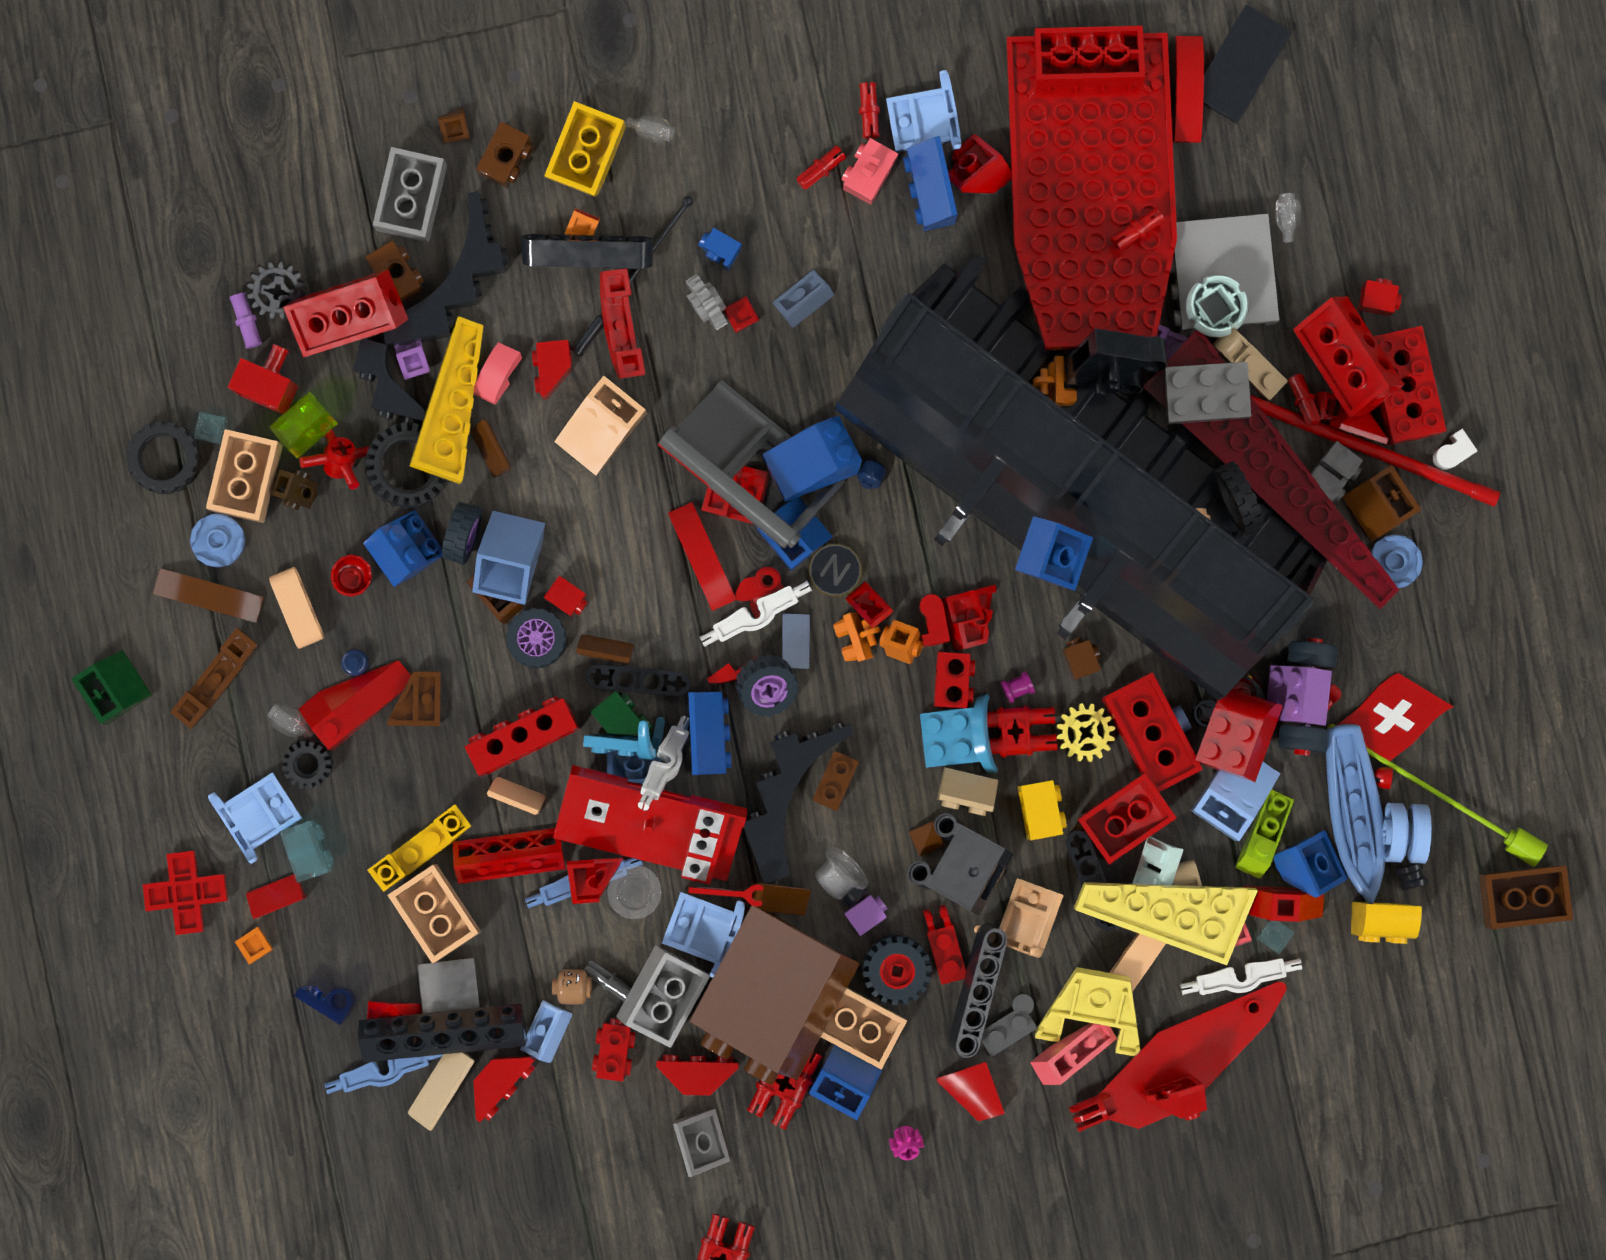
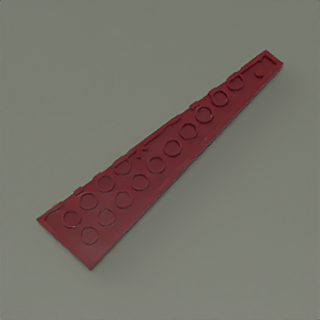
[1143,330,1399,610]

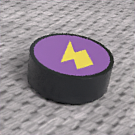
[842,883,868,909]

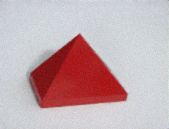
[1329,412,1388,444]
[845,581,893,629]
[367,1001,422,1019]

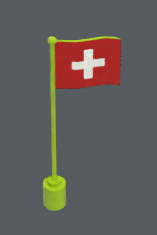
[1327,673,1548,867]

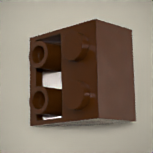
[1342,465,1421,542]

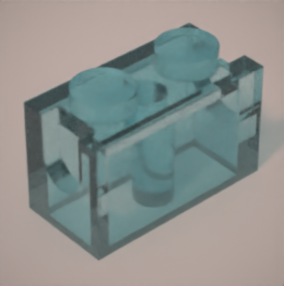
[279,820,334,883]

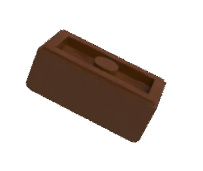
[471,419,512,478]
[576,635,634,664]
[753,882,811,916]

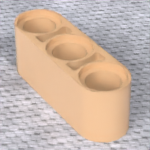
[269,567,324,649]
[1109,933,1166,992]

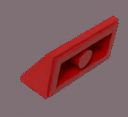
[246,873,306,919]

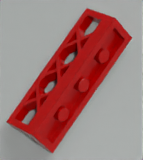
[453,828,566,884]

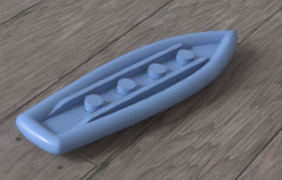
[1326,724,1386,904]

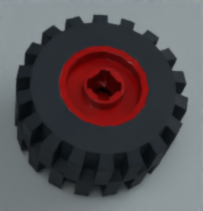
[862,934,932,1005]

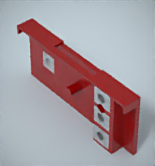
[553,765,747,885]

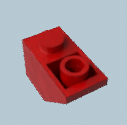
[532,340,573,400]

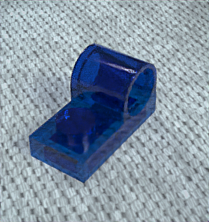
[294,984,355,1025]

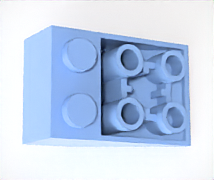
[1190,762,1280,841]

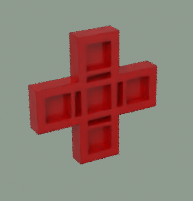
[142,851,228,935]

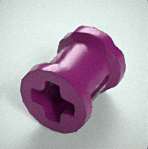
[1001,671,1035,703]

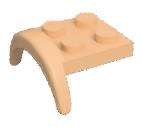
[974,878,1063,958]

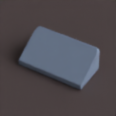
[772,270,834,327]
[782,614,810,669]

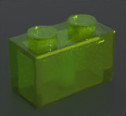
[269,392,338,459]

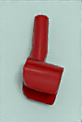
[1327,684,1342,712]

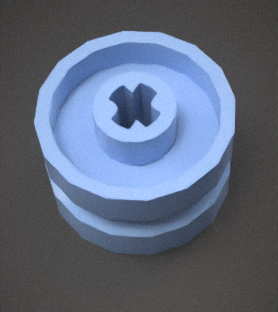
[1382,803,1431,864]

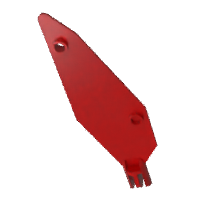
[1068,981,1287,1132]

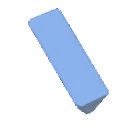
[520,1000,572,1063]

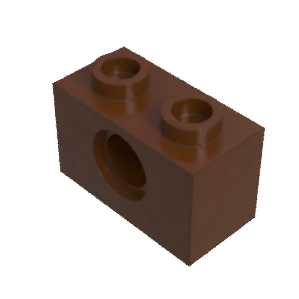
[476,122,533,188]
[366,240,424,303]
[812,751,859,811]

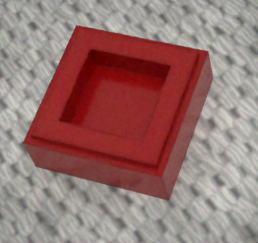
[723,296,759,333]

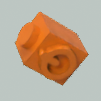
[879,620,923,665]

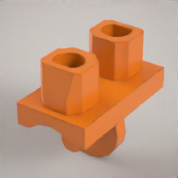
[1033,356,1077,406]
[833,612,881,662]

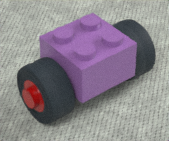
[1267,638,1338,756]

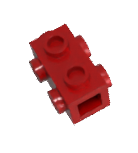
[592,1018,636,1082]

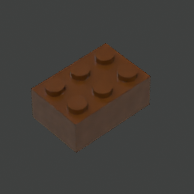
[1478,865,1573,929]

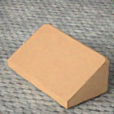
[487,777,546,815]

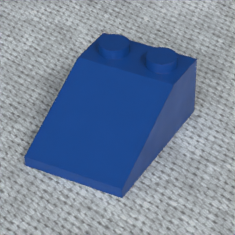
[762,415,862,502]

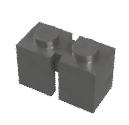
[1311,441,1363,504]

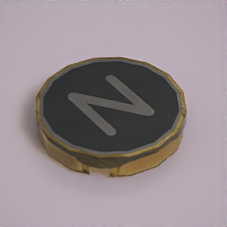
[809,543,862,597]

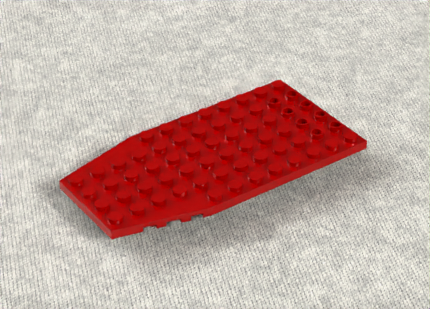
[1006,26,1177,350]

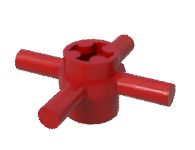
[300,423,370,490]

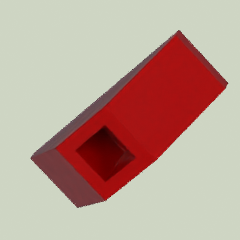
[1242,885,1324,922]
[656,1054,739,1096]
[473,1055,536,1123]

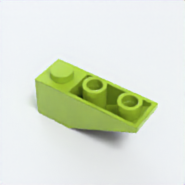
[1235,789,1294,879]

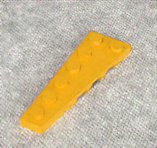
[409,316,484,484]

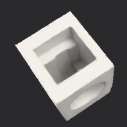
[1433,429,1477,470]

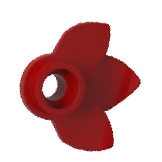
[735,567,786,619]

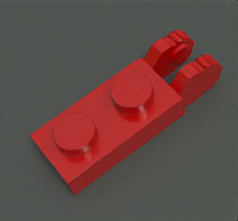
[923,905,966,985]

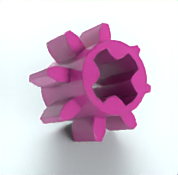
[889,1126,924,1160]

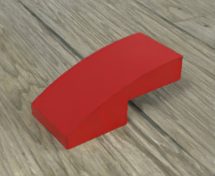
[707,656,757,684]

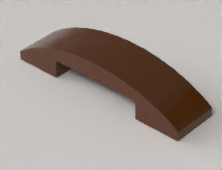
[153,568,264,623]
[170,628,259,729]

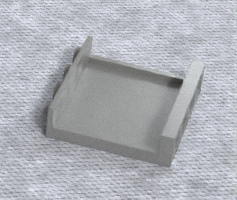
[1170,214,1279,333]

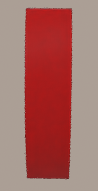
[1174,36,1204,143]
[600,268,645,379]
[668,502,736,611]

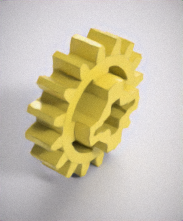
[1056,703,1115,762]

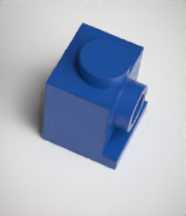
[698,228,742,271]

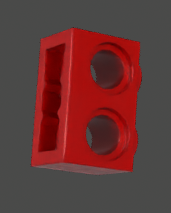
[934,652,975,709]

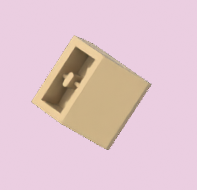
[937,768,998,816]

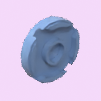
[190,513,245,568]
[1370,534,1423,588]

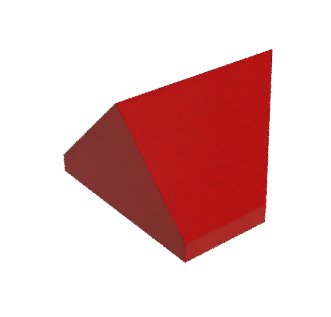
[567,858,624,904]

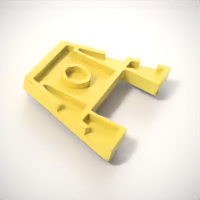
[1035,967,1140,1056]

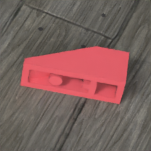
[1030,1023,1117,1085]

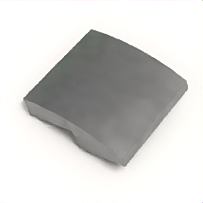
[417,958,480,1014]

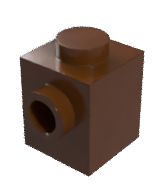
[1062,637,1101,681]

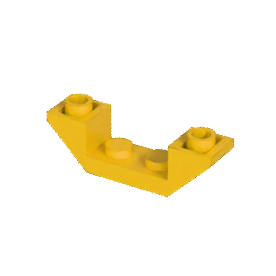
[368,804,471,892]

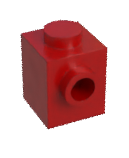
[1358,278,1402,316]

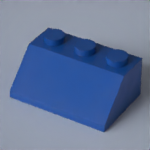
[903,136,957,231]
[688,692,731,775]

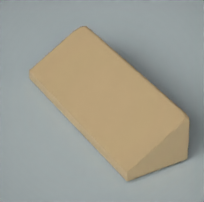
[408,1052,474,1131]

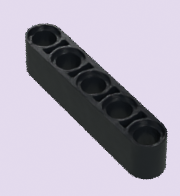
[522,234,653,269]
[948,923,1007,1058]

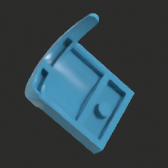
[920,694,998,774]
[583,717,665,760]

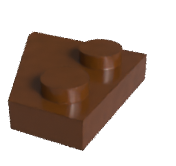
[387,672,441,726]

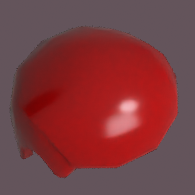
[330,554,372,597]

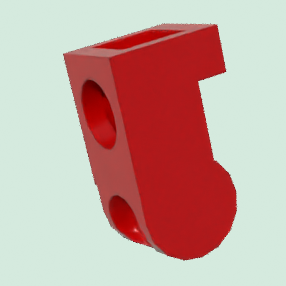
[919,594,950,647]

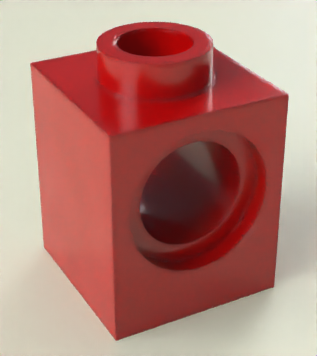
[544,575,588,617]

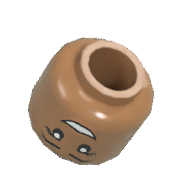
[552,969,592,1005]

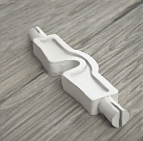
[700,581,812,647]
[638,716,690,810]
[1180,958,1302,995]

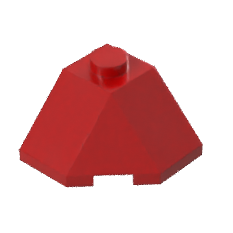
[948,133,1011,193]
[1140,1075,1207,1120]

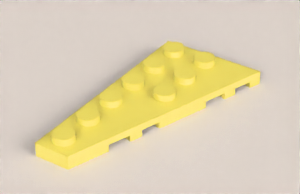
[1074,883,1258,965]

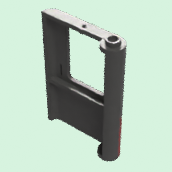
[658,380,845,549]

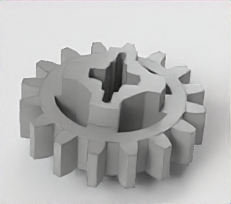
[686,274,728,330]

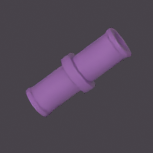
[229,292,263,349]

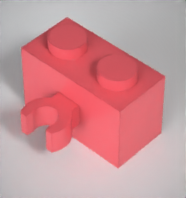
[841,138,898,205]

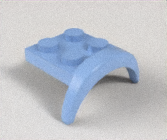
[886,70,961,153]
[208,773,303,864]
[662,892,745,977]

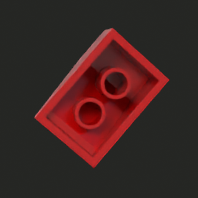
[1078,773,1177,864]

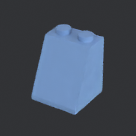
[472,511,545,605]

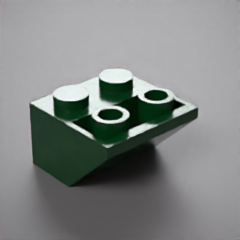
[71,650,153,725]
[591,691,653,737]

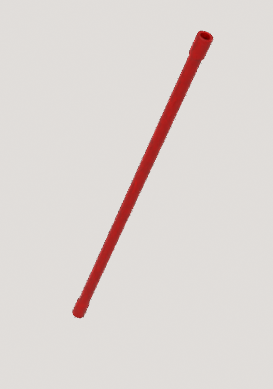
[1251,395,1500,507]

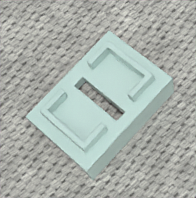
[1133,836,1183,885]

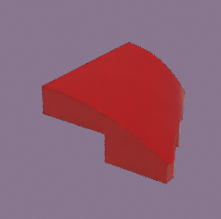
[941,585,996,650]
[936,1061,1005,1121]

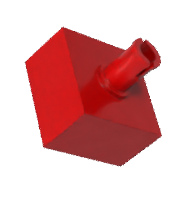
[227,344,299,416]

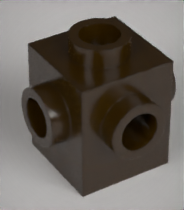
[270,469,319,510]

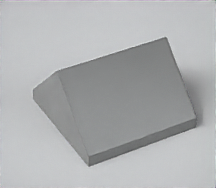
[673,1109,730,1177]

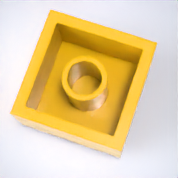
[1017,780,1067,840]

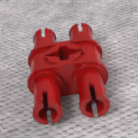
[987,705,1057,758]
[746,1051,823,1130]
[697,1213,756,1260]

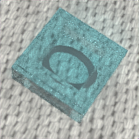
[194,412,227,444]
[1256,920,1295,955]

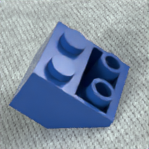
[757,497,833,572]
[363,510,442,587]
[809,1044,883,1120]

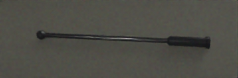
[571,196,693,357]

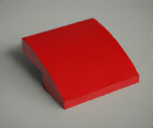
[701,466,771,525]

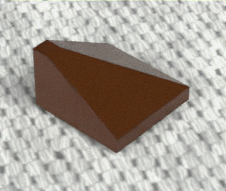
[438,108,470,144]
[909,821,944,857]

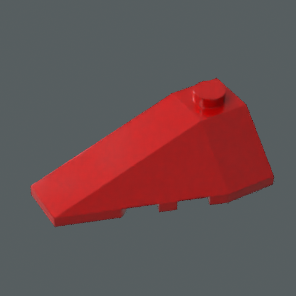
[298,660,411,750]

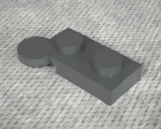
[981,994,1037,1057]

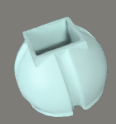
[1186,275,1249,337]

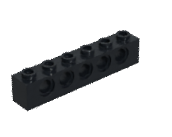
[358,1003,526,1063]

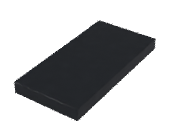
[1203,5,1292,124]

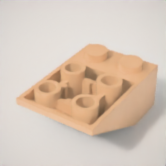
[554,376,647,476]

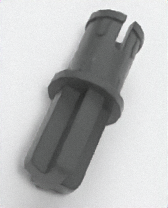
[584,960,632,1003]

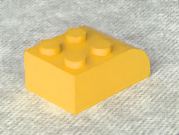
[544,101,626,197]
[1351,902,1422,944]

